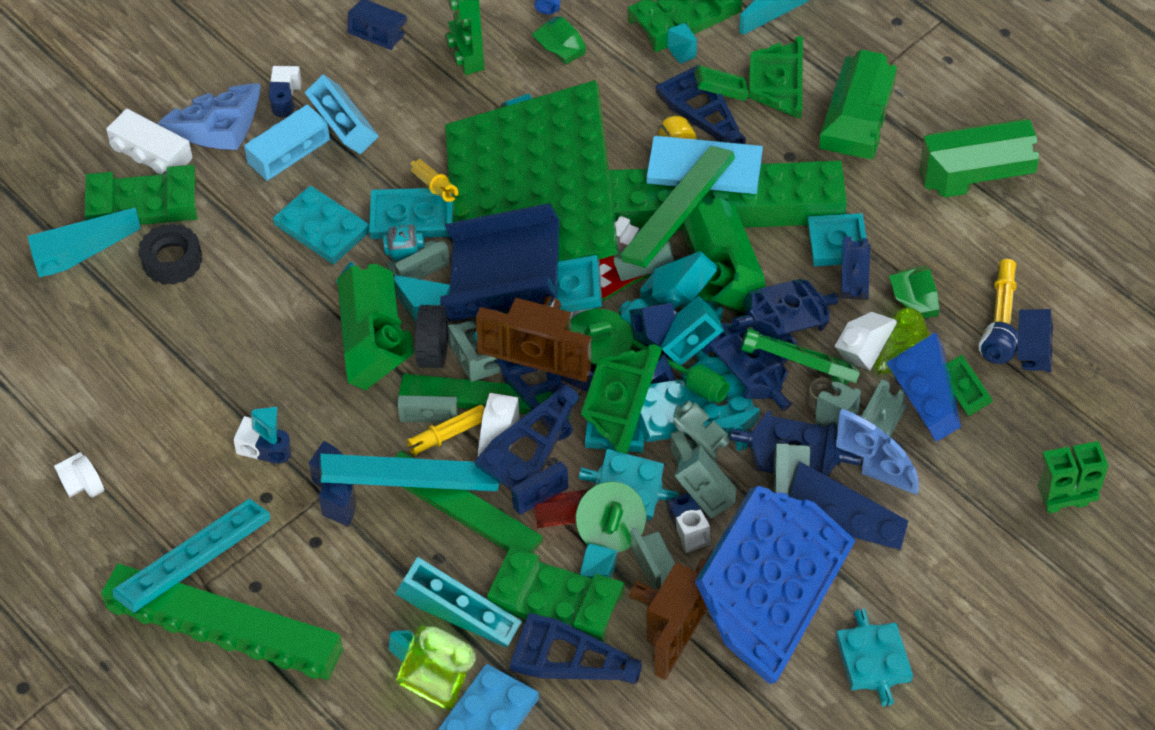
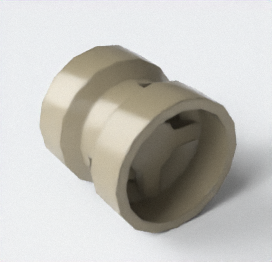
[808,377,838,416]

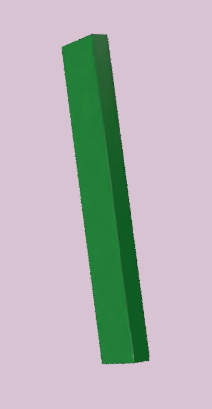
[620,145,735,268]
[398,374,572,419]
[395,451,543,553]

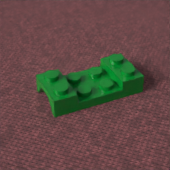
[445,0,485,75]
[628,0,742,53]
[85,164,198,225]
[487,546,624,643]

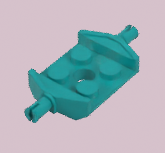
[682,346,760,451]

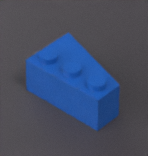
[886,332,961,442]

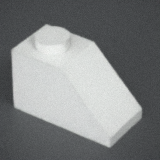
[834,312,897,371]
[477,393,520,458]

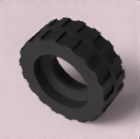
[138,224,203,285]
[415,305,448,369]

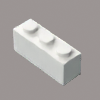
[106,109,193,174]

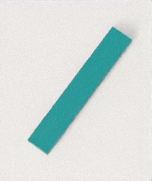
[319,454,499,491]
[113,498,270,613]

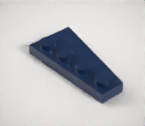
[790,461,909,551]

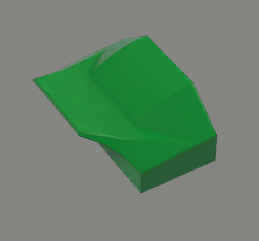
[531,16,586,65]
[889,266,939,320]

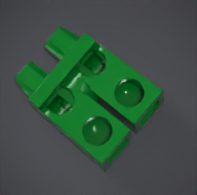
[1038,441,1109,513]

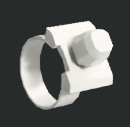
[54,452,104,498]

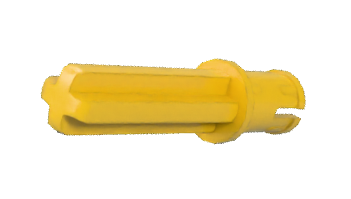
[410,159,458,202]
[993,259,1017,324]
[406,405,485,456]

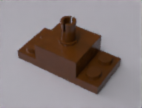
[476,297,591,382]
[629,549,714,680]

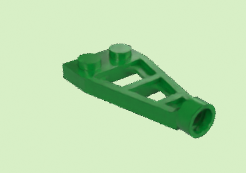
[740,328,860,385]

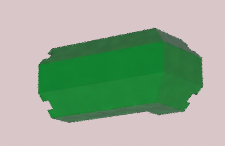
[819,49,897,160]
[919,118,1039,198]
[681,198,766,314]
[337,264,414,391]

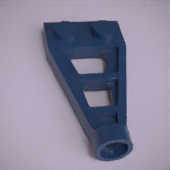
[656,64,746,144]
[494,358,573,441]
[474,384,580,490]
[510,613,642,685]

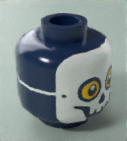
[979,322,1018,364]

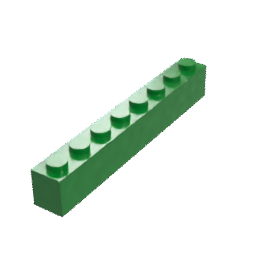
[101,563,343,680]

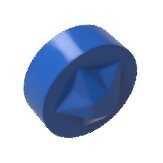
[534,0,561,14]

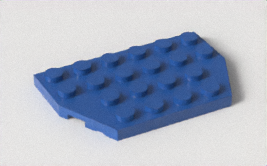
[695,486,856,684]

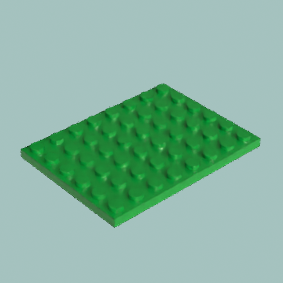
[445,80,619,262]

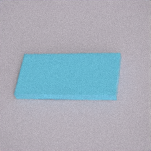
[647,136,763,194]

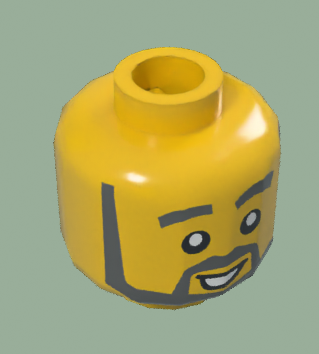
[657,116,696,140]

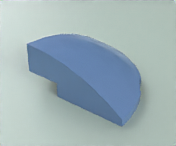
[157,83,261,150]
[836,409,919,495]

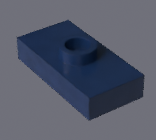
[511,461,569,515]

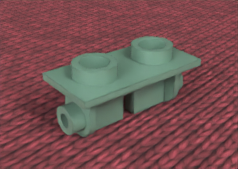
[673,400,730,459]

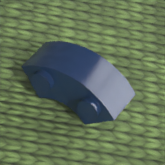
[309,441,356,527]

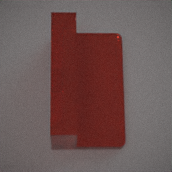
[534,489,589,528]

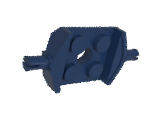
[733,279,839,339]
[703,322,792,411]
[730,411,861,477]

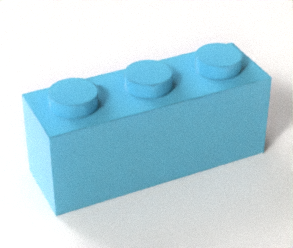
[305,74,379,155]
[244,104,330,181]

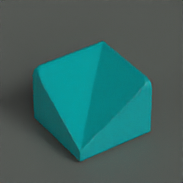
[667,23,697,63]
[580,543,617,579]

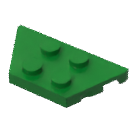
[749,36,803,118]
[581,344,662,454]

